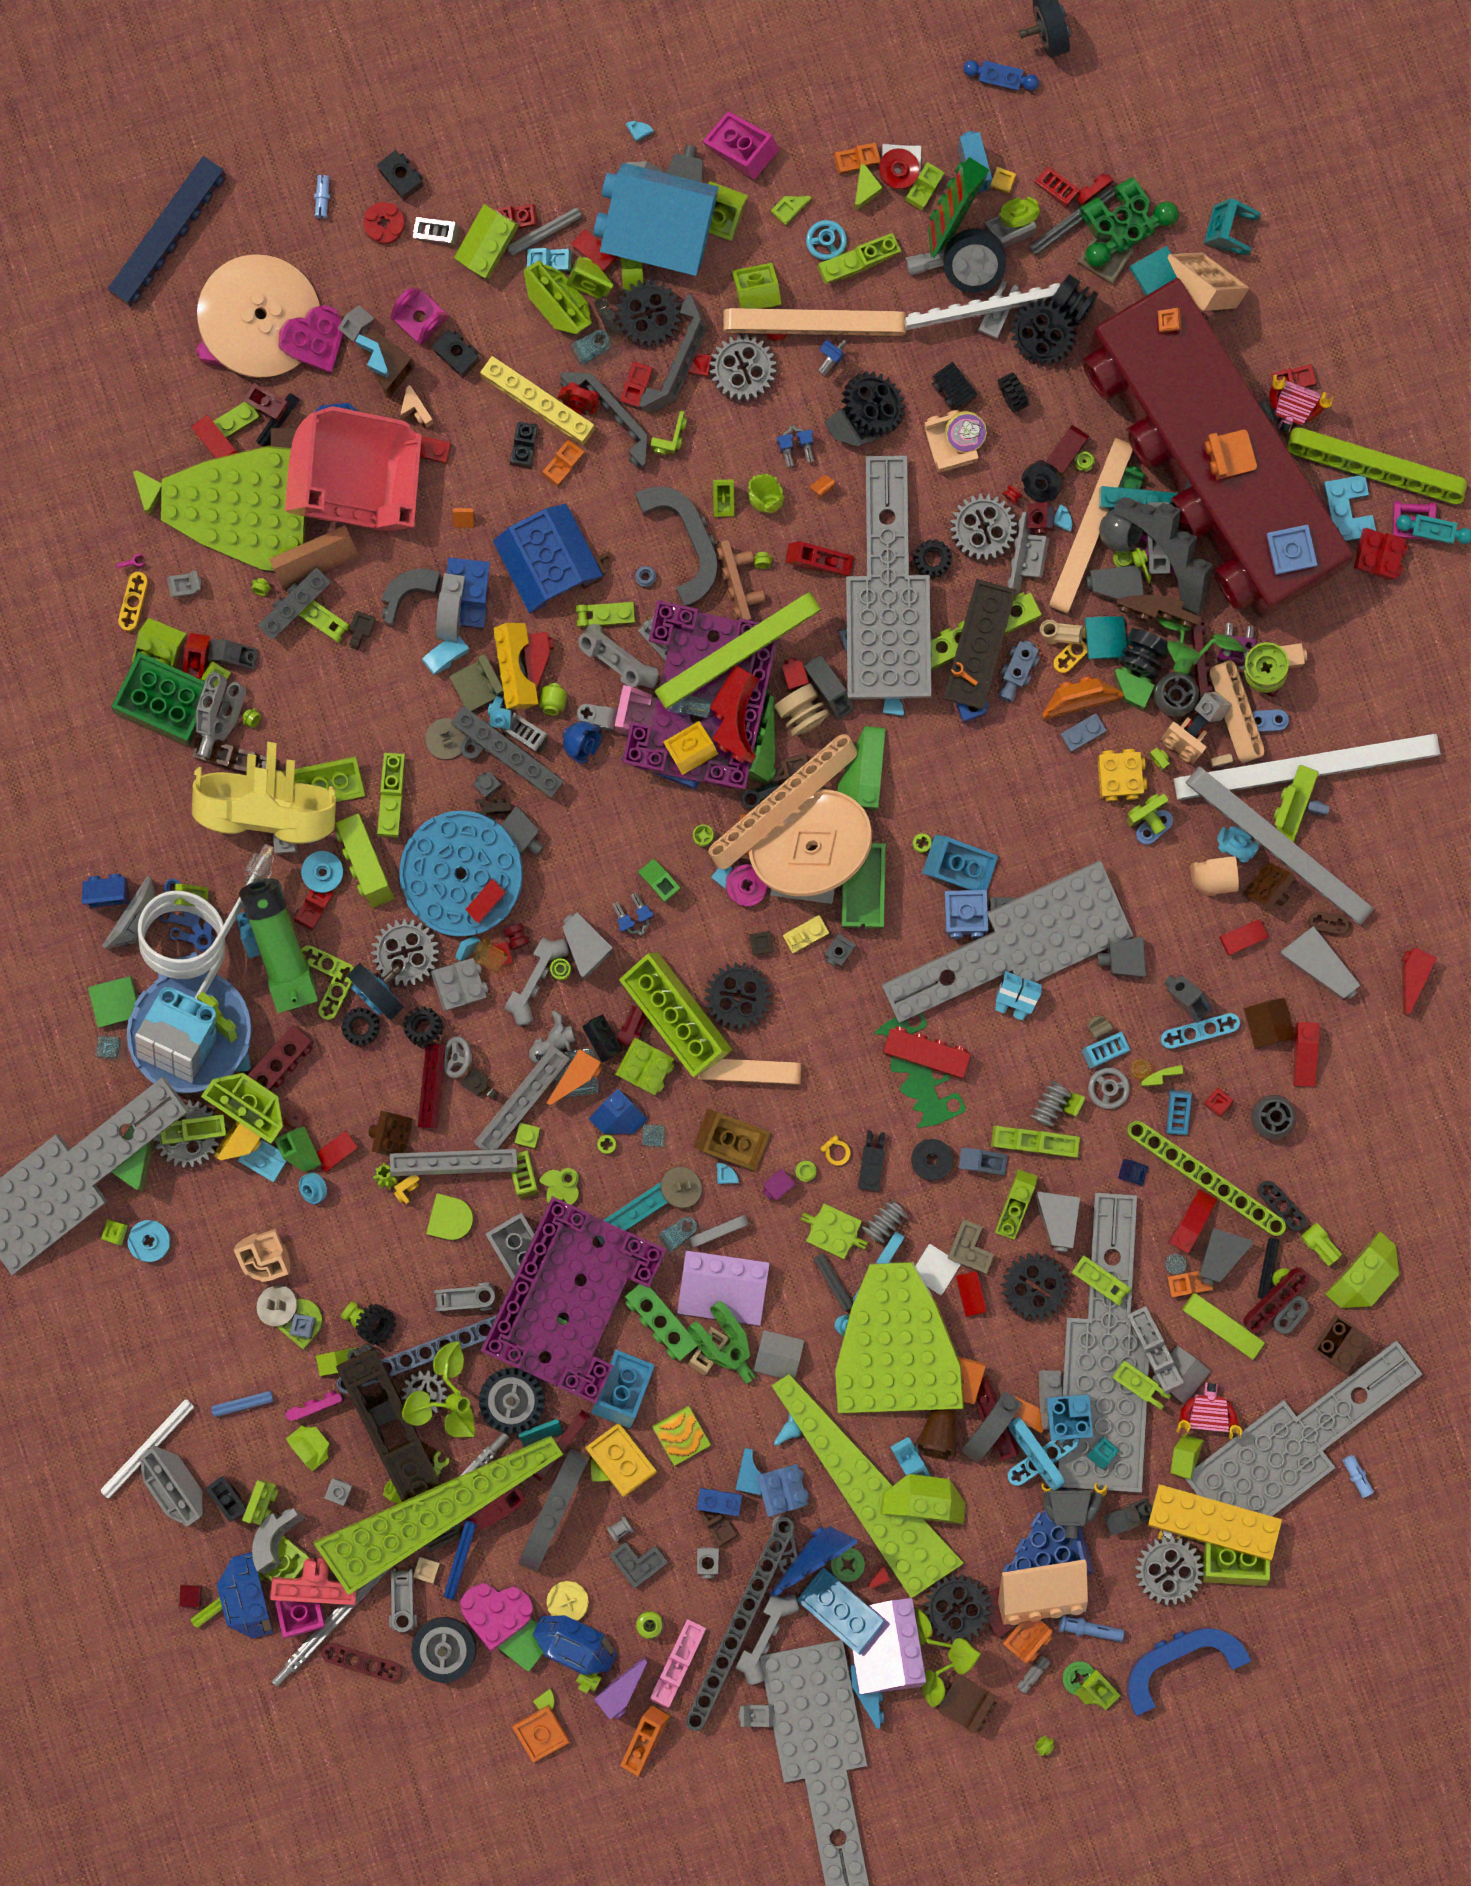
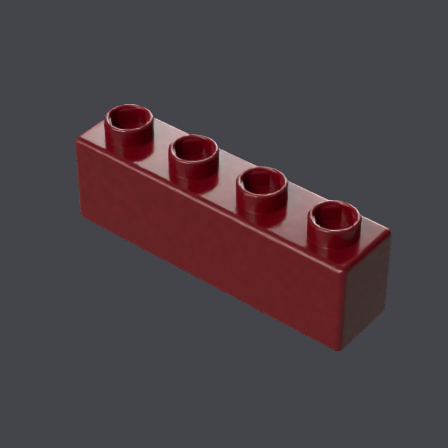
[1082,278,1354,618]

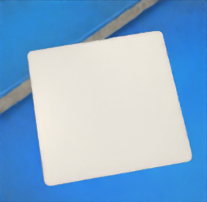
[916,1244,961,1295]

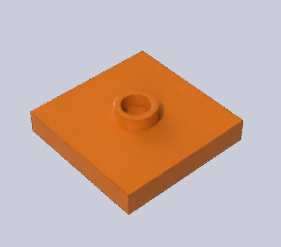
[958,1356,986,1404]
[512,1705,570,1763]

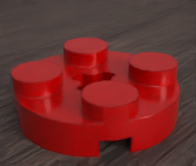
[363,202,405,244]
[557,382,599,414]

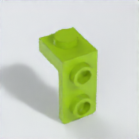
[650,411,687,455]

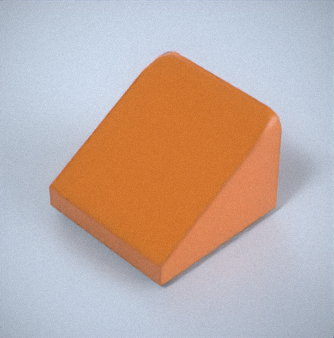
[810,475,835,498]
[452,508,474,528]

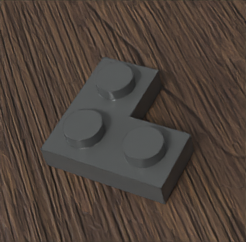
[609,1542,668,1589]

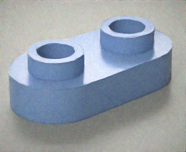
[1252,710,1289,732]
[1136,810,1173,845]

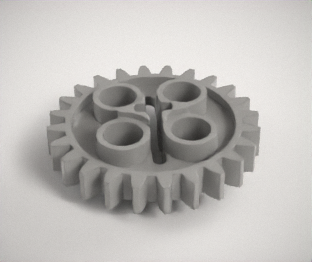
[710,334,776,402]
[950,494,1017,561]
[371,919,439,987]
[153,1100,222,1168]
[1135,1536,1204,1605]

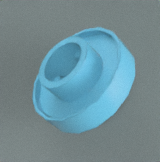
[299,1172,327,1204]

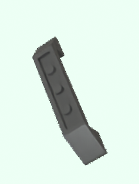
[639,294,708,414]
[560,372,647,470]

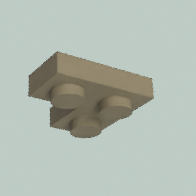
[947,1219,994,1274]

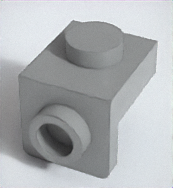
[167,570,201,598]
[738,1704,773,1727]

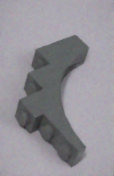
[1114,497,1213,615]

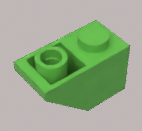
[1113,667,1155,710]
[638,859,681,904]
[274,1127,321,1172]

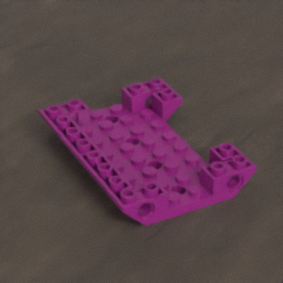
[622,600,777,790]
[481,1196,667,1404]

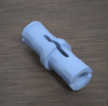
[314,175,330,219]
[1342,1454,1374,1498]

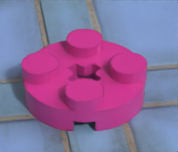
[725,864,768,906]

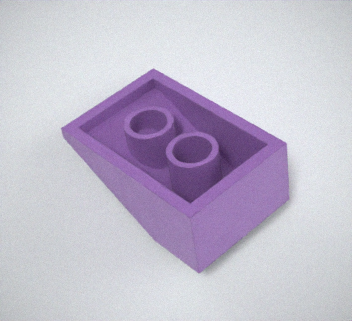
[594,1656,648,1719]

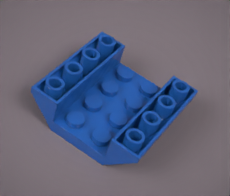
[493,504,603,614]

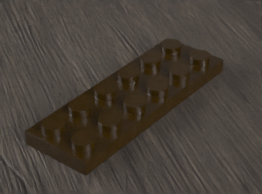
[943,579,1016,710]

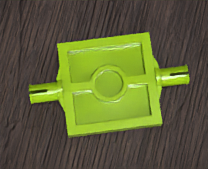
[800,1203,868,1259]

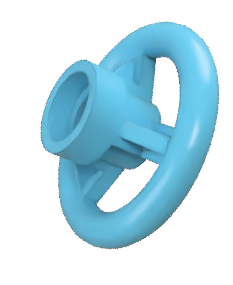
[806,220,847,260]

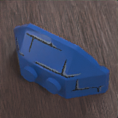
[217,1552,273,1639]
[532,1615,617,1675]

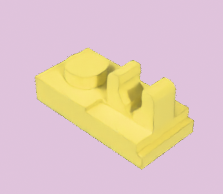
[783,915,829,953]

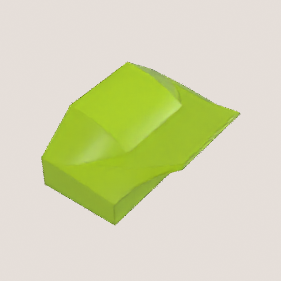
[286,1425,330,1471]
[1074,1670,1121,1710]

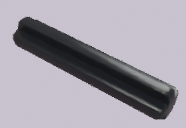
[256,393,299,447]
[1257,1238,1279,1299]

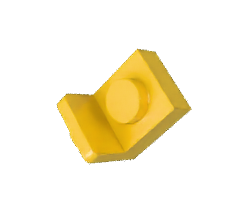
[394,1175,421,1204]

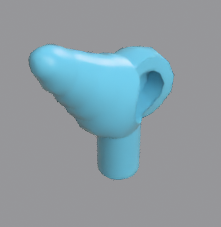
[774,1413,802,1446]

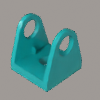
[1203,198,1262,255]

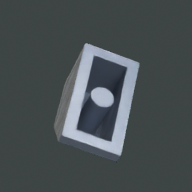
[959,1148,1008,1176]

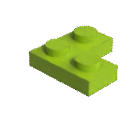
[197,992,238,1043]

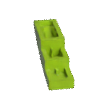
[991,1126,1080,1158]
[1182,1293,1265,1360]

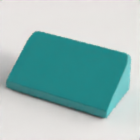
[519,1419,564,1447]

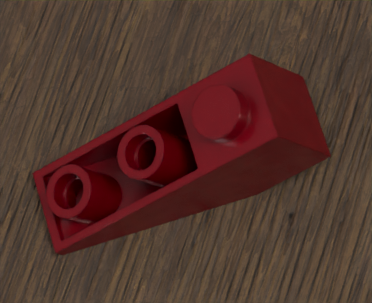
[460,1486,527,1535]

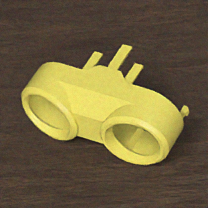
[192,742,336,844]

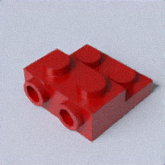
[1353,528,1408,580]

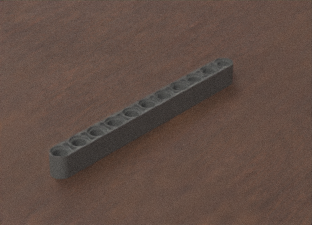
[686,1516,795,1731]

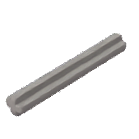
[507,208,582,255]

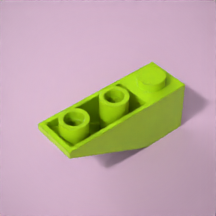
[995,1169,1038,1240]

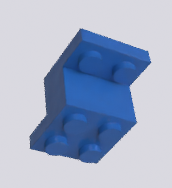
[447,557,490,629]

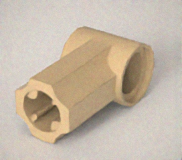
[1040,620,1083,645]

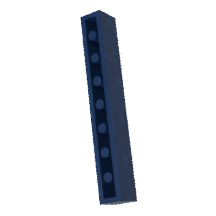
[107,156,226,307]

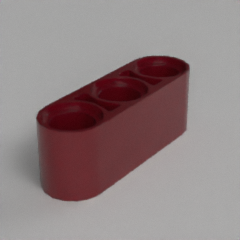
[1046,424,1089,474]

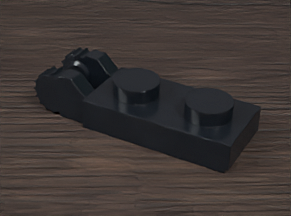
[858,1130,885,1191]

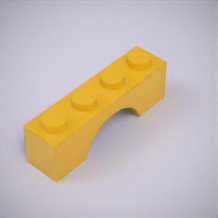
[493,623,538,709]

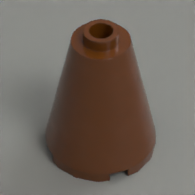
[914,1409,957,1460]

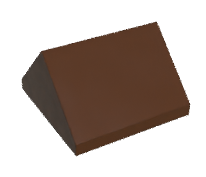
[1244,998,1295,1049]

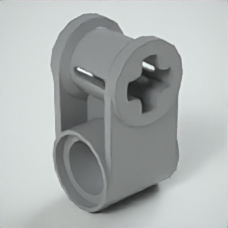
[577,704,618,731]

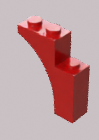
[710,665,760,763]

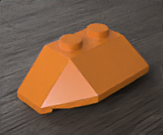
[1041,676,1124,720]

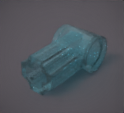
[668,694,712,718]

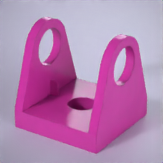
[390,287,449,346]

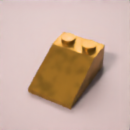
[693,1108,771,1171]

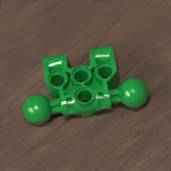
[1079,177,1179,268]

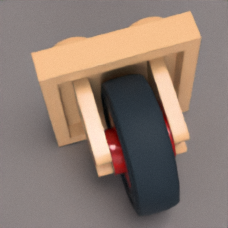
[1161,713,1208,764]

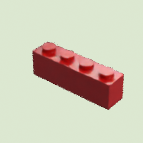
[882,1026,971,1079]

